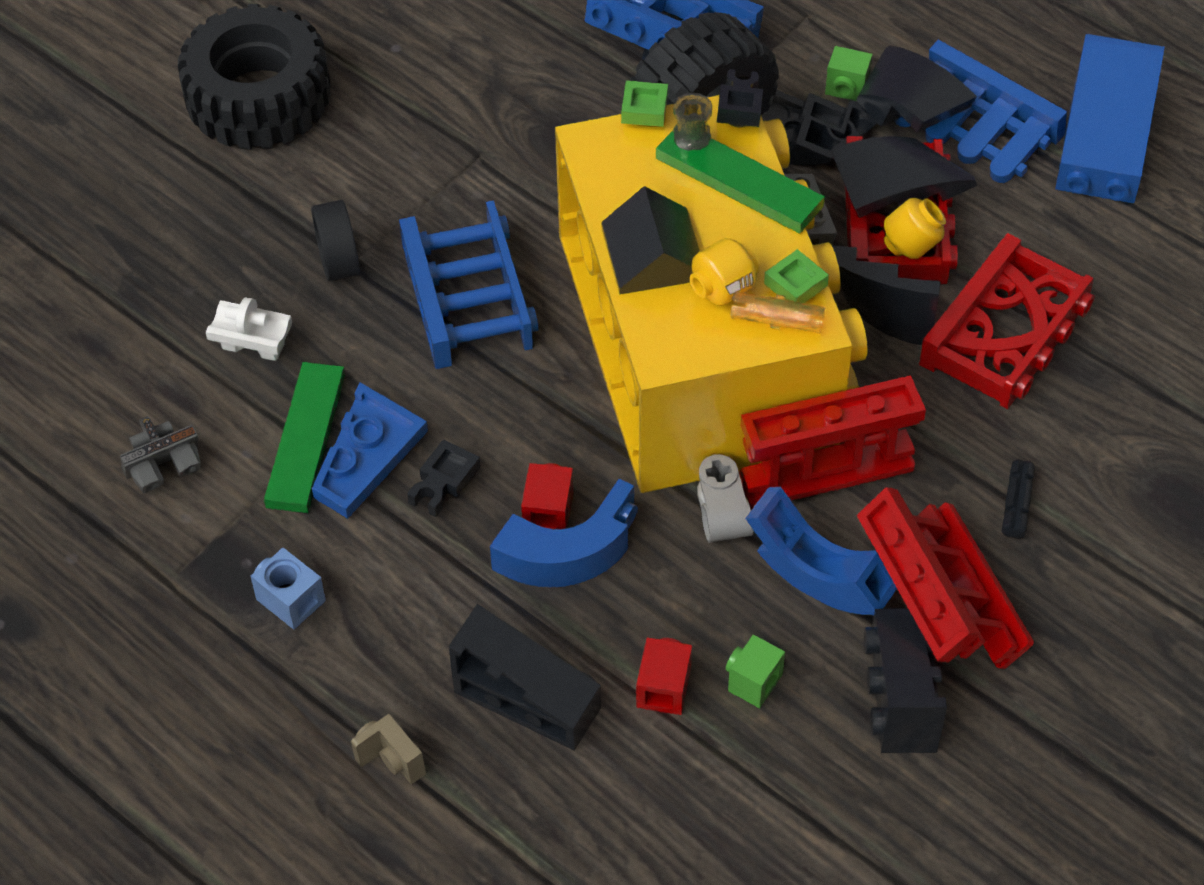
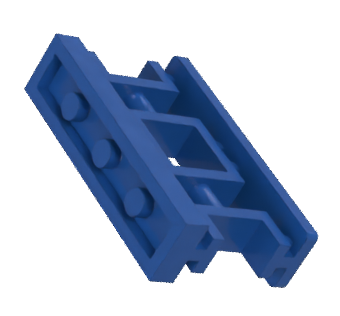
[585,0,764,50]

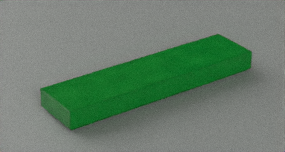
[656,122,825,234]
[264,362,345,513]

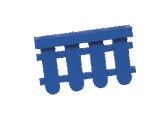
[895,39,1067,183]

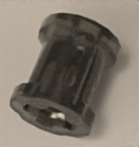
[673,93,713,151]

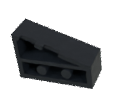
[448,604,601,751]
[864,609,947,753]

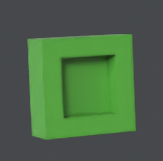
[621,81,668,127]
[764,249,829,310]

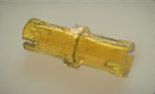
[731,291,826,335]

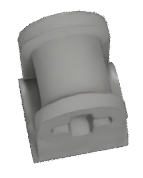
[697,454,753,543]

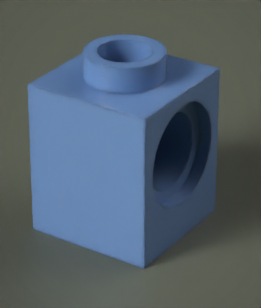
[251,548,326,630]

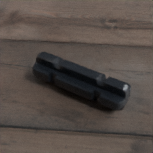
[1001,459,1035,539]

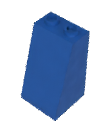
[1055,34,1165,203]

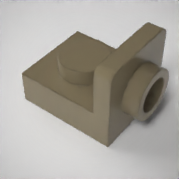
[351,714,426,785]

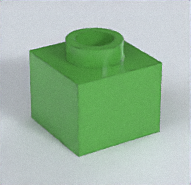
[825,46,873,101]
[726,635,785,709]

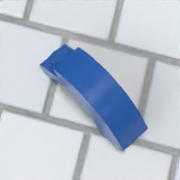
[490,479,638,587]
[745,487,897,615]

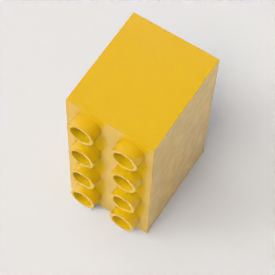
[555,95,867,493]

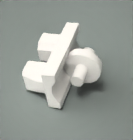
[206,297,292,361]

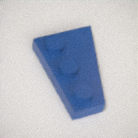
[312,382,428,519]

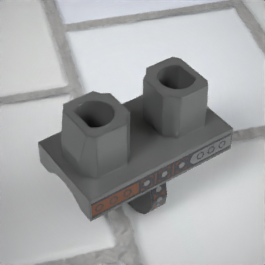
[120,416,201,493]

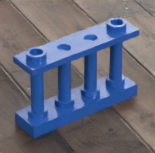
[399,200,538,369]

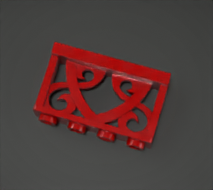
[845,136,958,284]
[919,233,1095,410]

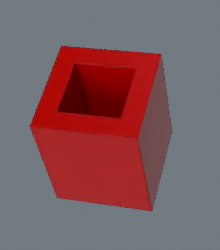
[521,463,574,529]
[636,637,692,715]

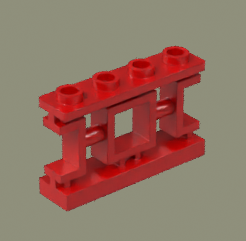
[739,375,926,509]
[856,487,1034,669]

